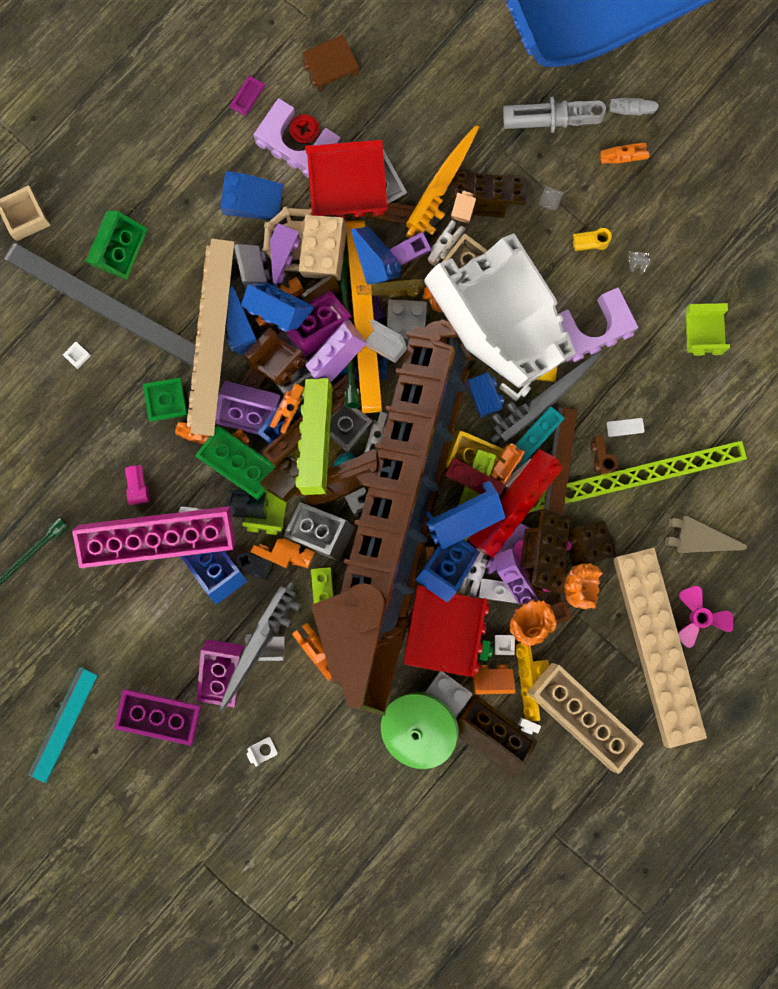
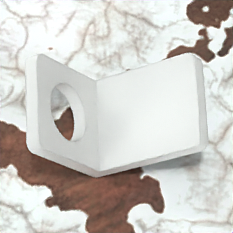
[499,382,531,401]
[247,737,278,766]

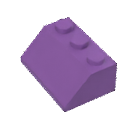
[305,318,367,383]
[215,381,281,435]

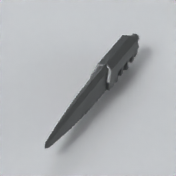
[489,352,600,445]
[220,582,302,710]

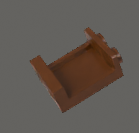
[301,35,359,92]
[244,328,307,387]

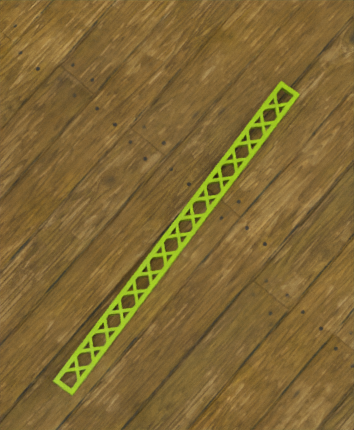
[528,441,747,513]

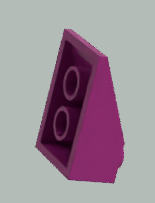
[285,291,351,356]
[197,639,245,708]

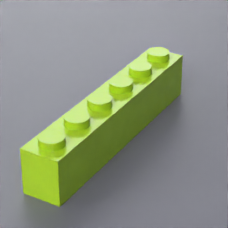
[296,378,333,495]

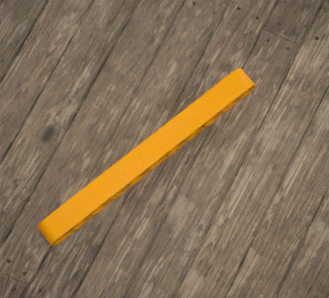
[346,220,382,413]

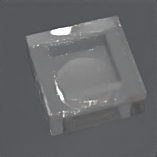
[539,186,563,211]

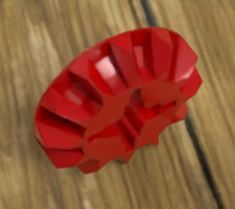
[289,114,319,144]

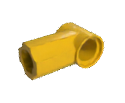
[573,228,612,251]

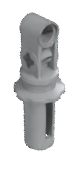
[503,97,606,133]

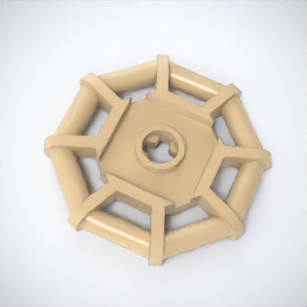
[262,206,312,272]

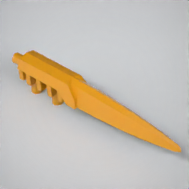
[406,125,479,238]

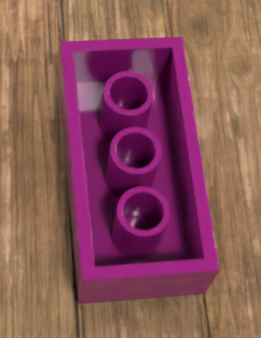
[114,689,203,746]

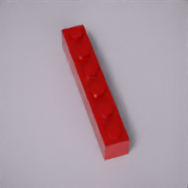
[469,449,563,558]

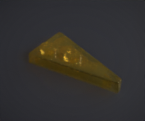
[356,278,424,297]

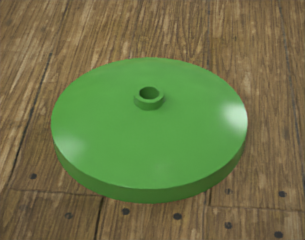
[381,692,459,769]

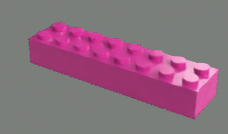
[72,506,236,568]

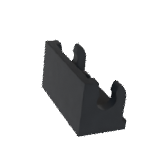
[225,489,268,519]

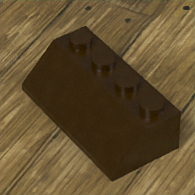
[457,694,538,778]

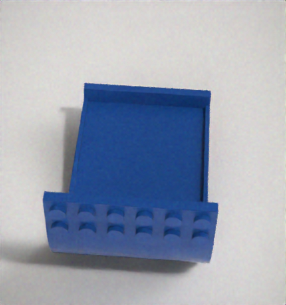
[506,0,713,67]

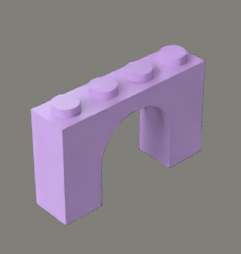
[254,98,341,178]
[558,288,638,362]

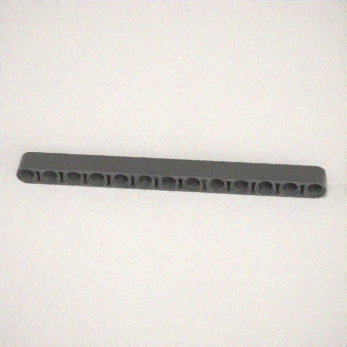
[3,243,223,367]

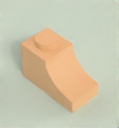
[451,191,476,224]

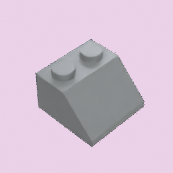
[234,244,270,290]

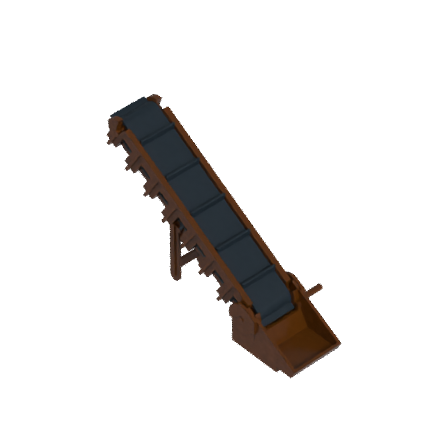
[295,319,473,716]

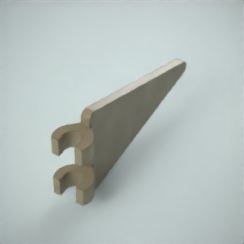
[664,516,747,553]

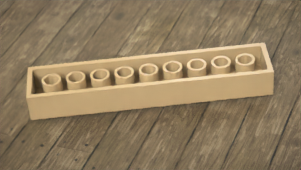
[187,239,234,436]
[613,548,707,748]

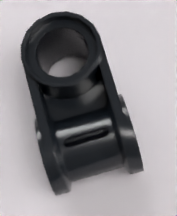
[236,552,275,581]

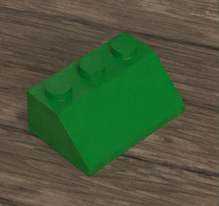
[85,211,148,280]

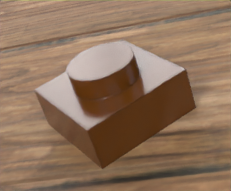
[550,601,572,624]

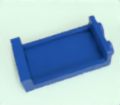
[425,481,506,549]

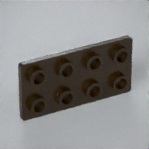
[451,171,527,218]
[520,509,570,594]

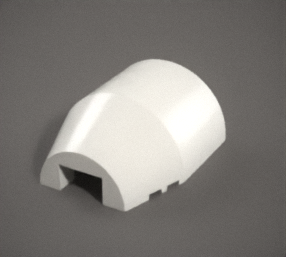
[425,233,576,388]

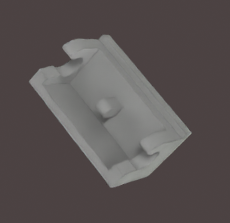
[345,487,367,517]

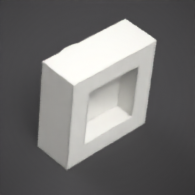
[63,342,91,369]
[495,635,515,655]
[518,717,541,735]

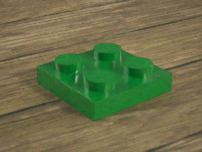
[143,378,188,422]

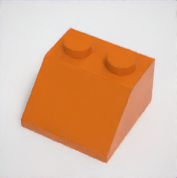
[473,665,515,694]

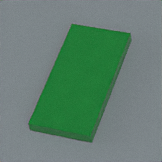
[195,425,275,500]

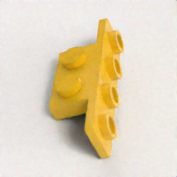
[516,643,549,721]

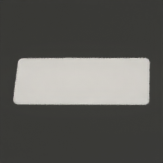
[607,418,644,437]

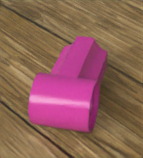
[125,465,149,505]

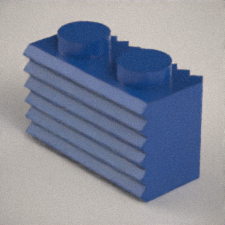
[467,372,504,418]

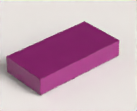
[230,75,265,117]

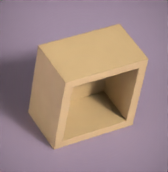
[0,185,50,241]

